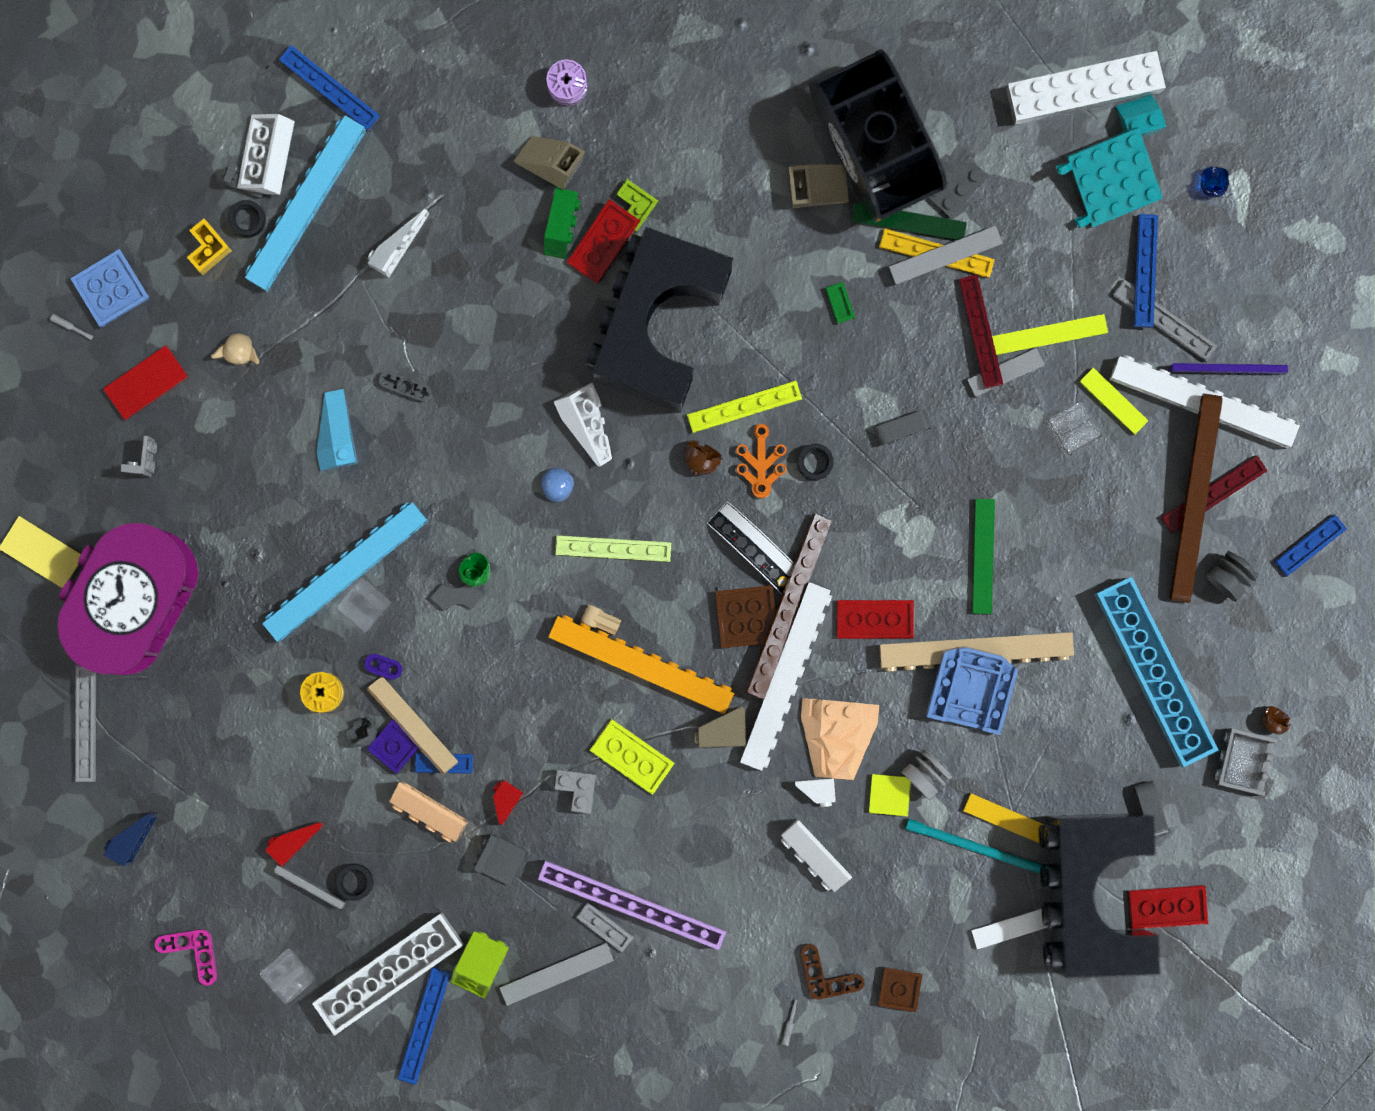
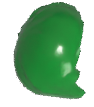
[458,553,491,587]

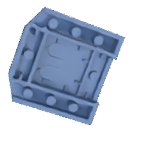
[926,646,1018,735]

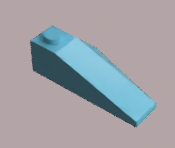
[317,389,358,471]

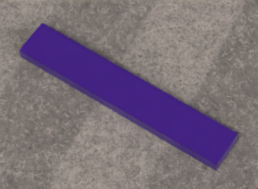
[1170,363,1288,375]

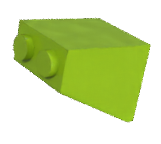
[450,931,509,999]

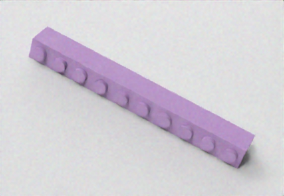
[538,860,726,950]

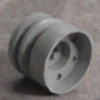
[901,749,953,801]

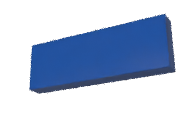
[415,753,473,774]

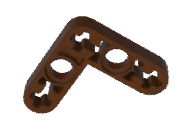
[801,944,864,1000]

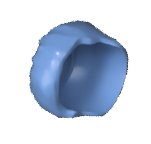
[541,468,574,502]

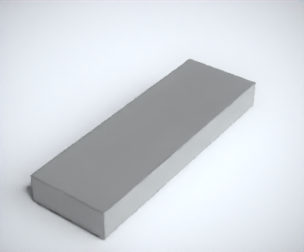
[576,902,634,952]

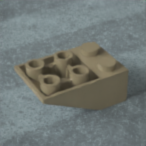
[514,136,585,190]
[788,164,849,208]

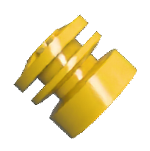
[300,672,345,713]

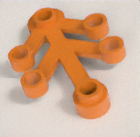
[737,424,787,498]

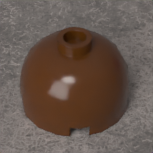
[684,440,723,476]

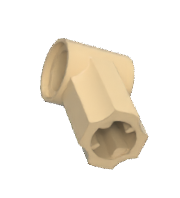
[580,604,622,635]

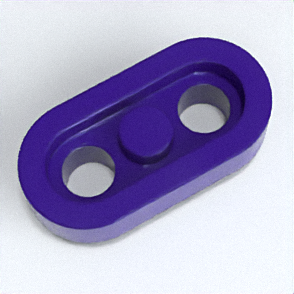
[365,654,403,679]

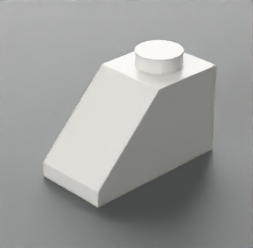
[795,778,836,807]

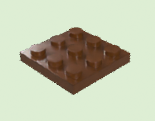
[715,585,775,649]

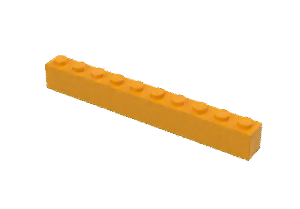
[549,614,734,714]

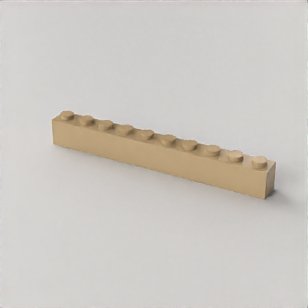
[879,632,1074,672]

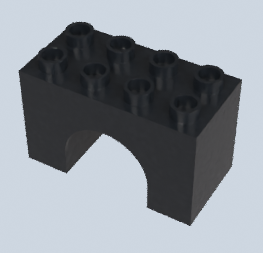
[586,227,734,412]
[1038,813,1160,978]

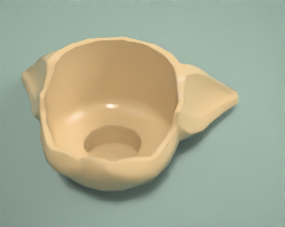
[211,333,259,365]

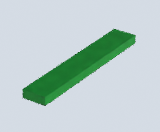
[972,499,995,614]

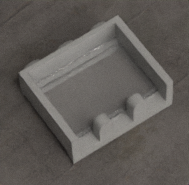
[1215,728,1278,796]

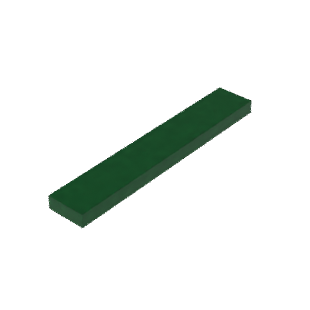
[851,202,967,241]

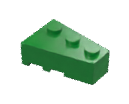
[544,188,581,259]

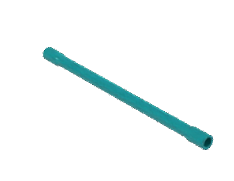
[905,819,1041,874]

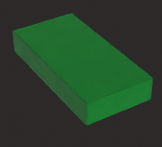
[825,282,855,324]

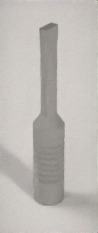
[50,314,93,340]
[781,999,797,1046]

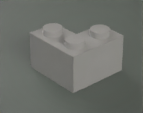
[555,769,596,814]

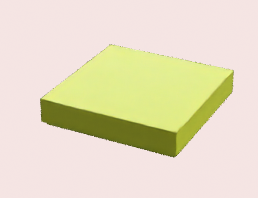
[869,774,911,816]

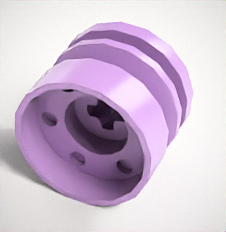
[546,59,588,106]

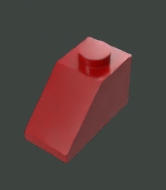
[493,780,524,825]

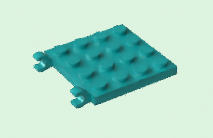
[1056,127,1163,228]

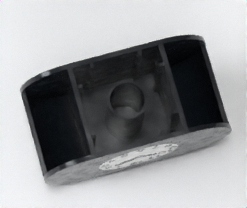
[809,49,947,223]

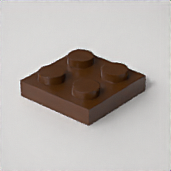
[878,967,923,1012]

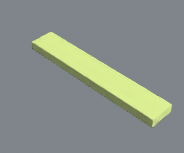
[555,536,671,562]

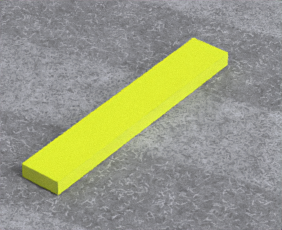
[992,314,1108,355]
[687,381,802,433]

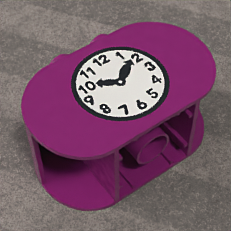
[58,523,199,675]

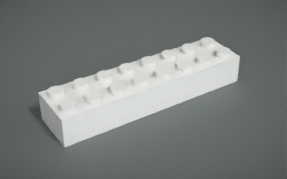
[1006,51,1166,125]
[312,912,464,1035]

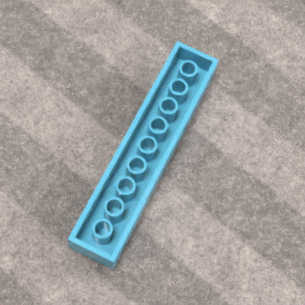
[1094,577,1218,767]

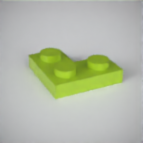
[616,179,659,233]

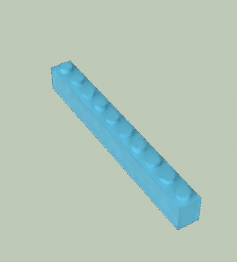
[245,116,366,292]
[263,502,428,642]

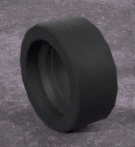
[228,200,266,238]
[797,444,834,480]
[335,864,373,901]

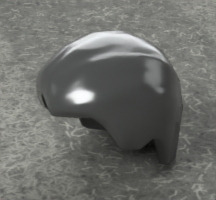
[345,717,377,747]

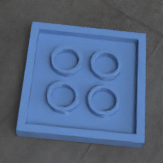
[70,249,150,328]

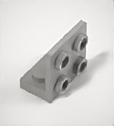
[121,435,157,477]

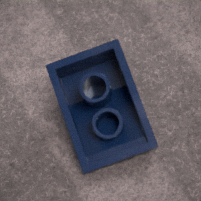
[103,812,159,867]

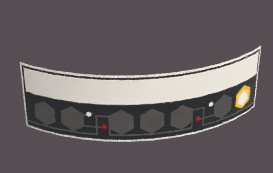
[707,501,794,594]

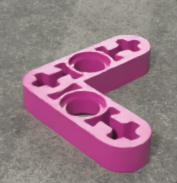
[155,929,217,986]

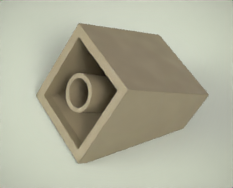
[695,707,746,747]

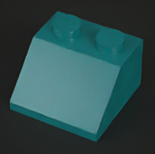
[1115,94,1166,137]

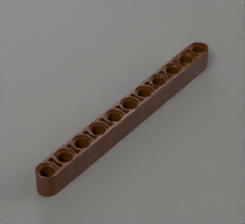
[1170,393,1223,603]

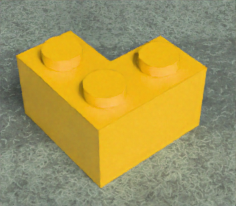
[187,219,232,275]

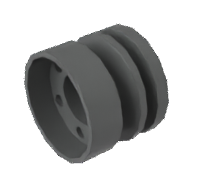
[1206,551,1259,602]

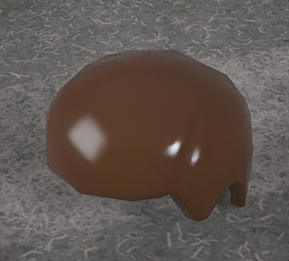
[1262,706,1291,735]

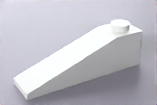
[367,209,429,278]
[554,383,612,467]

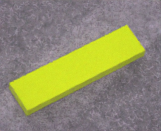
[1080,368,1148,435]

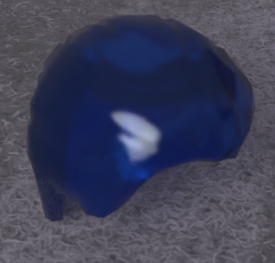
[1200,167,1229,198]

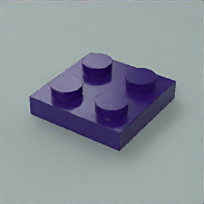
[368,720,419,774]

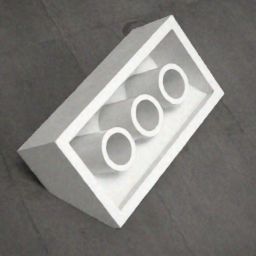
[237,114,294,195]
[781,819,852,892]

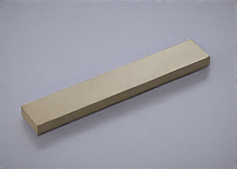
[367,676,458,775]

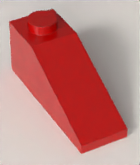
[265,822,325,866]

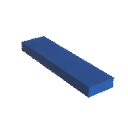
[1274,514,1347,577]

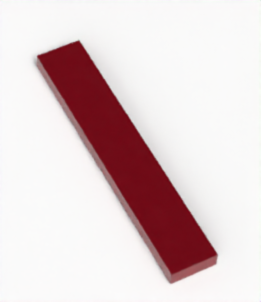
[959,274,1004,389]
[1161,455,1268,533]

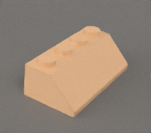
[390,781,469,843]

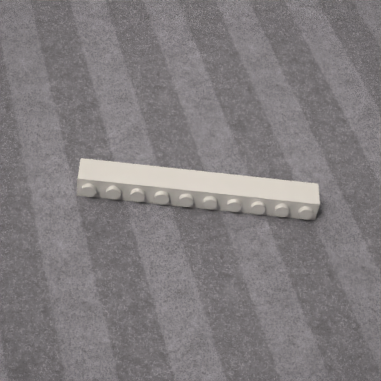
[1109,355,1299,449]
[740,582,832,771]

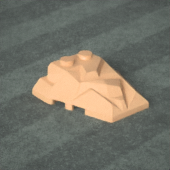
[801,698,879,780]

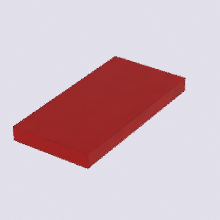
[566,199,641,284]
[103,345,188,420]
[837,600,914,639]
[1128,885,1208,929]

